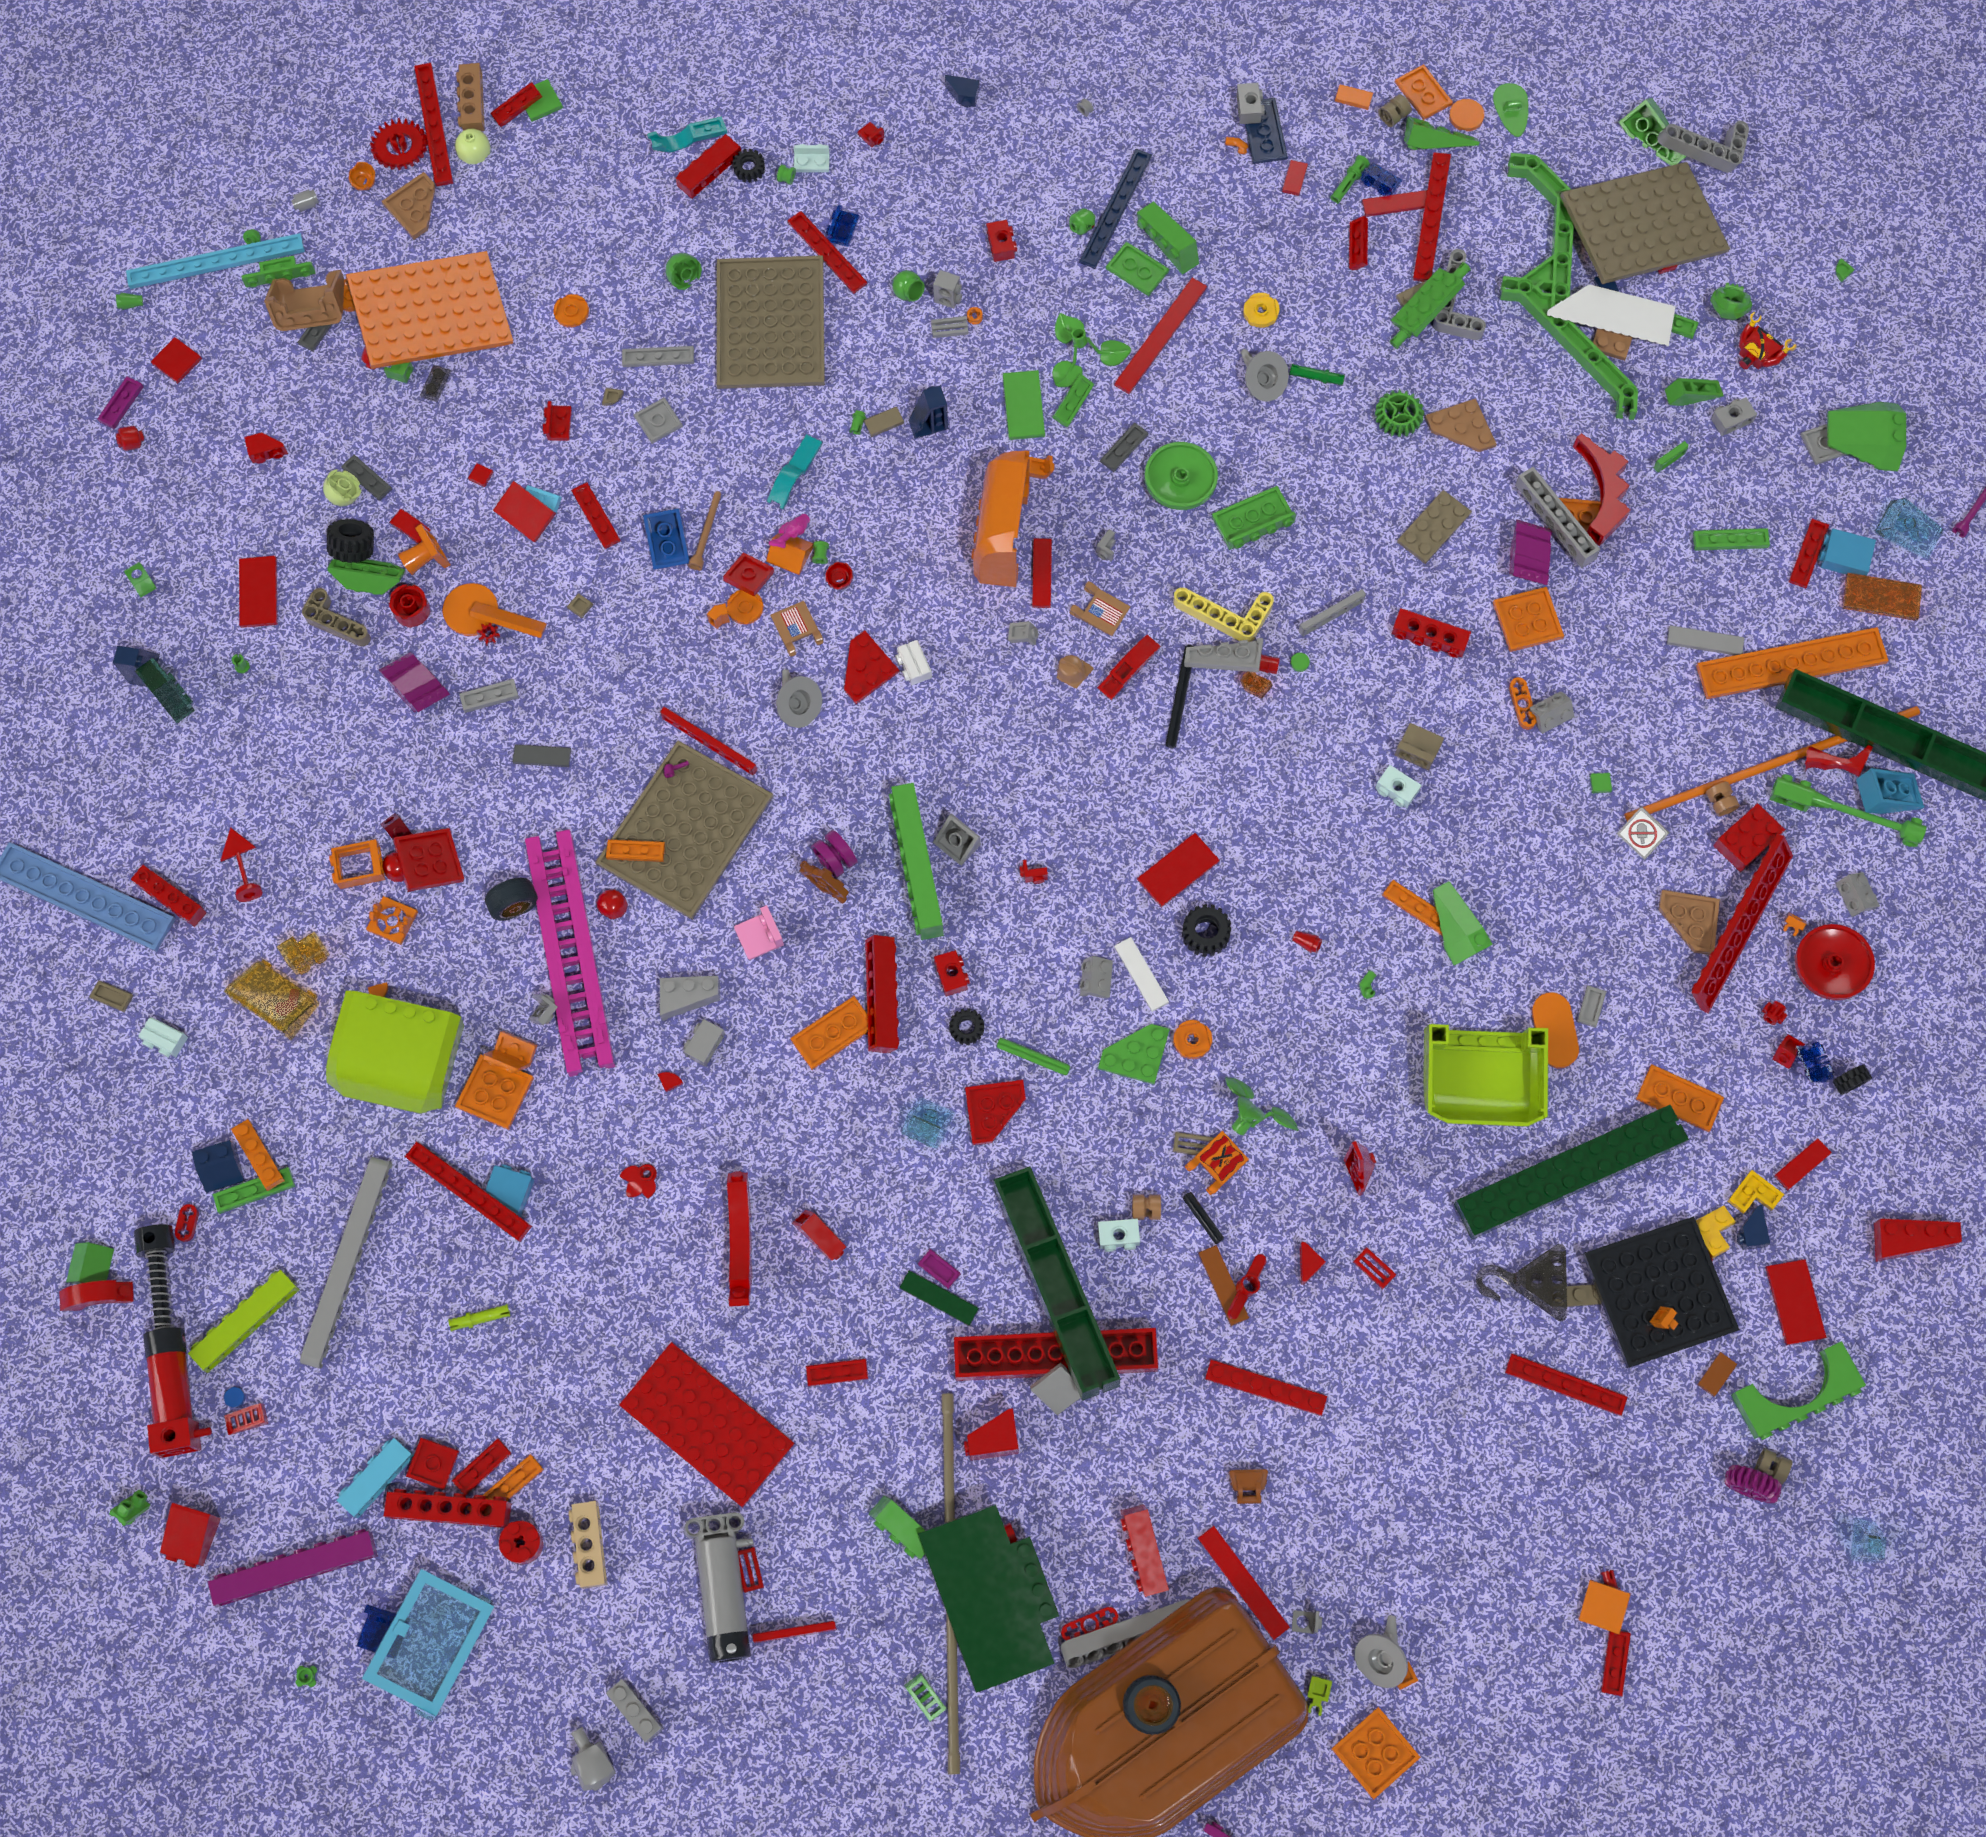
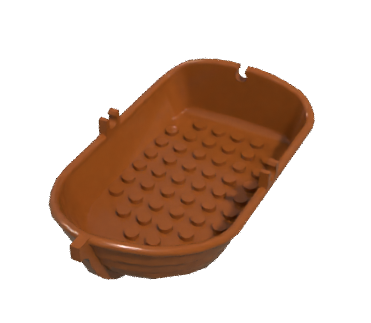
[1029,1587,1308,1837]

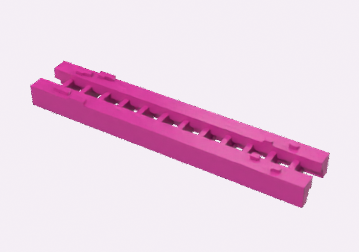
[525,829,616,1077]

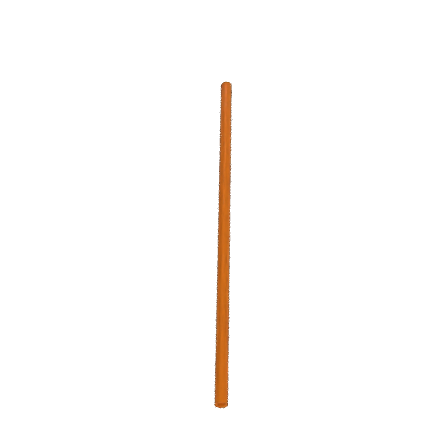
[1624,706,1920,822]

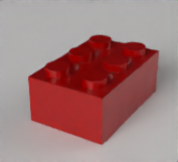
[1713,803,1786,873]

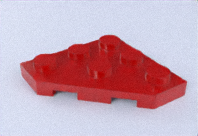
[844,630,900,704]
[965,1080,1026,1146]

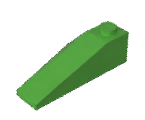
[1404,116,1480,150]

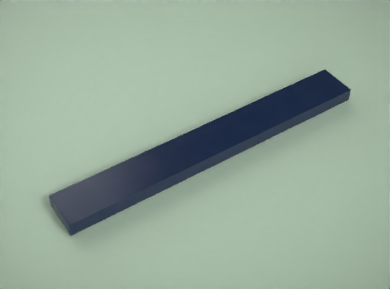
[1079,149,1152,269]

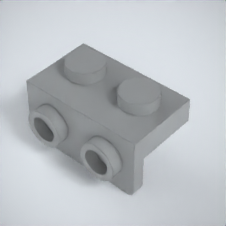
[1530,691,1574,734]
[1836,872,1880,917]
[1079,956,1113,999]
[529,993,557,1025]

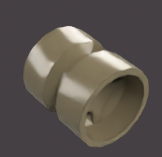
[1378,94,1412,127]
[1754,1448,1793,1484]

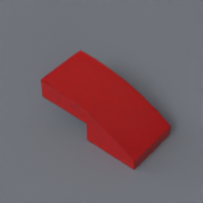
[389,509,431,544]

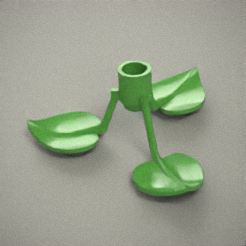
[1052,313,1131,387]
[1225,1077,1299,1136]

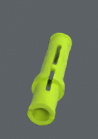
[448,1304,511,1332]

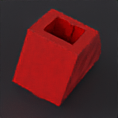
[244,432,288,464]

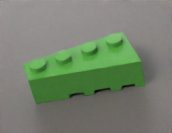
[1137,201,1199,275]

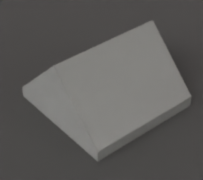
[933,813,981,866]

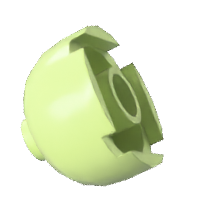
[455,129,491,164]
[323,469,361,507]

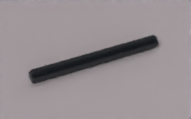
[1165,645,1194,749]

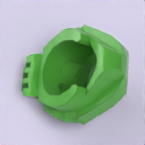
[1710,283,1752,321]

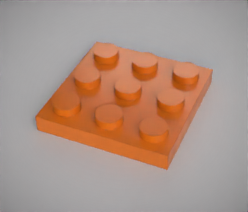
[1493,587,1564,652]
[455,1054,534,1130]
[1331,1707,1421,1800]

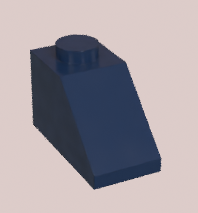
[945,75,980,108]
[1737,1205,1770,1250]

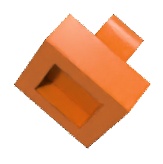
[1783,912,1806,936]
[1650,1306,1678,1330]

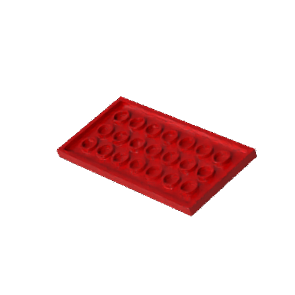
[619,1342,795,1508]

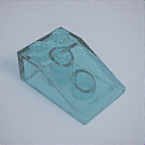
[1875,498,1943,559]

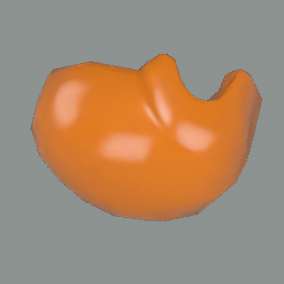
[349,162,376,191]

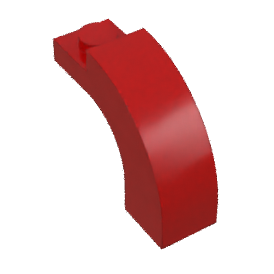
[59,1280,134,1311]

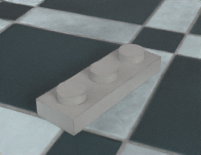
[459,679,519,713]

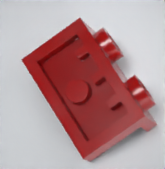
[543,401,572,441]

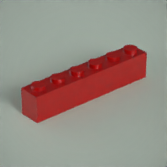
[865,935,899,1053]

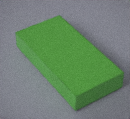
[1653,441,1689,473]

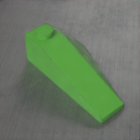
[1619,98,1687,166]
[1432,881,1493,966]

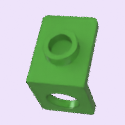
[124,562,156,597]

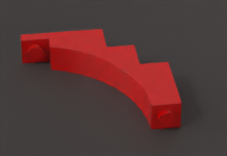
[727,1171,753,1307]

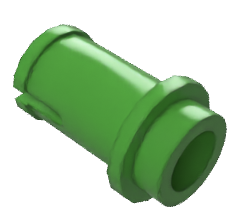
[849,410,866,435]
[231,654,250,674]

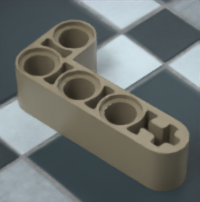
[302,588,371,647]

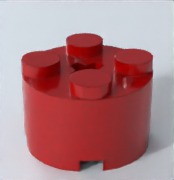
[389,584,430,628]
[499,1521,544,1565]

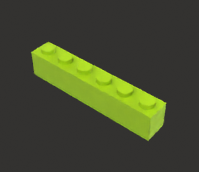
[188,1270,300,1373]

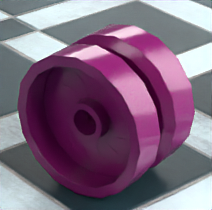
[811,829,858,879]

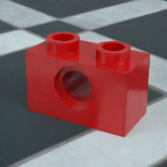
[986,219,1017,262]
[934,950,970,997]

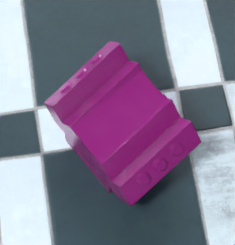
[1509,519,1552,585]
[379,652,450,713]

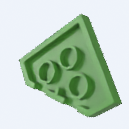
[1098,1024,1170,1085]

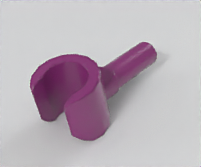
[664,761,689,778]

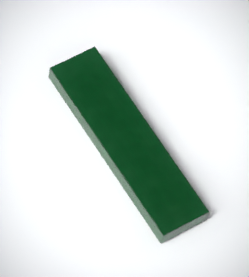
[899,1271,979,1326]

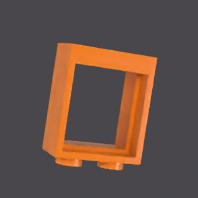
[329,839,385,889]

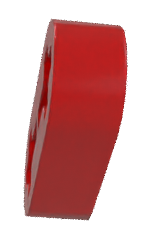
[175,1204,199,1242]

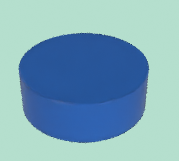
[224,1387,246,1408]

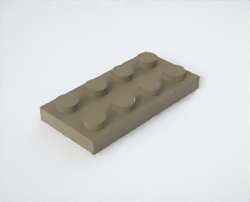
[1397,490,1472,564]

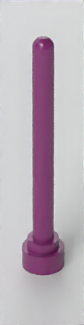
[1952,487,1986,538]

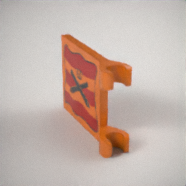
[1185,1130,1249,1195]

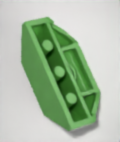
[327,559,405,595]

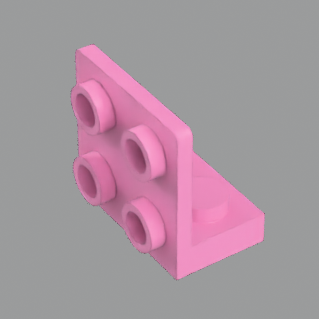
[734,905,784,960]

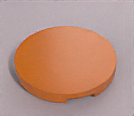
[443,583,499,636]

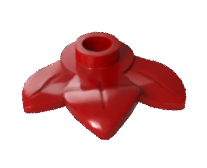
[620,1164,657,1199]

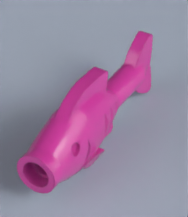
[769,514,810,548]

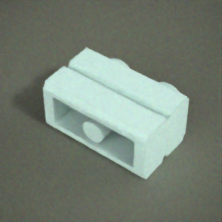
[139,1017,188,1058]

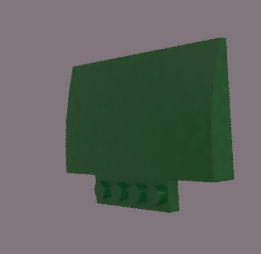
[918,1504,1059,1693]

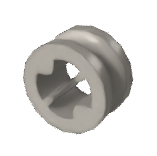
[1076,98,1094,117]

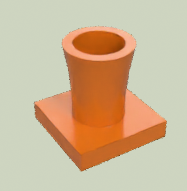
[398,524,451,575]

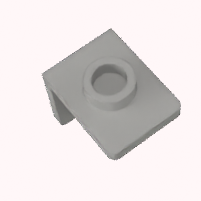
[1292,1610,1322,1634]

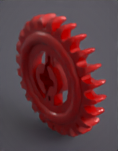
[370,118,428,170]

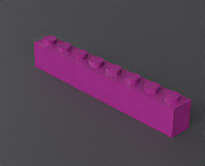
[208,1529,378,1607]

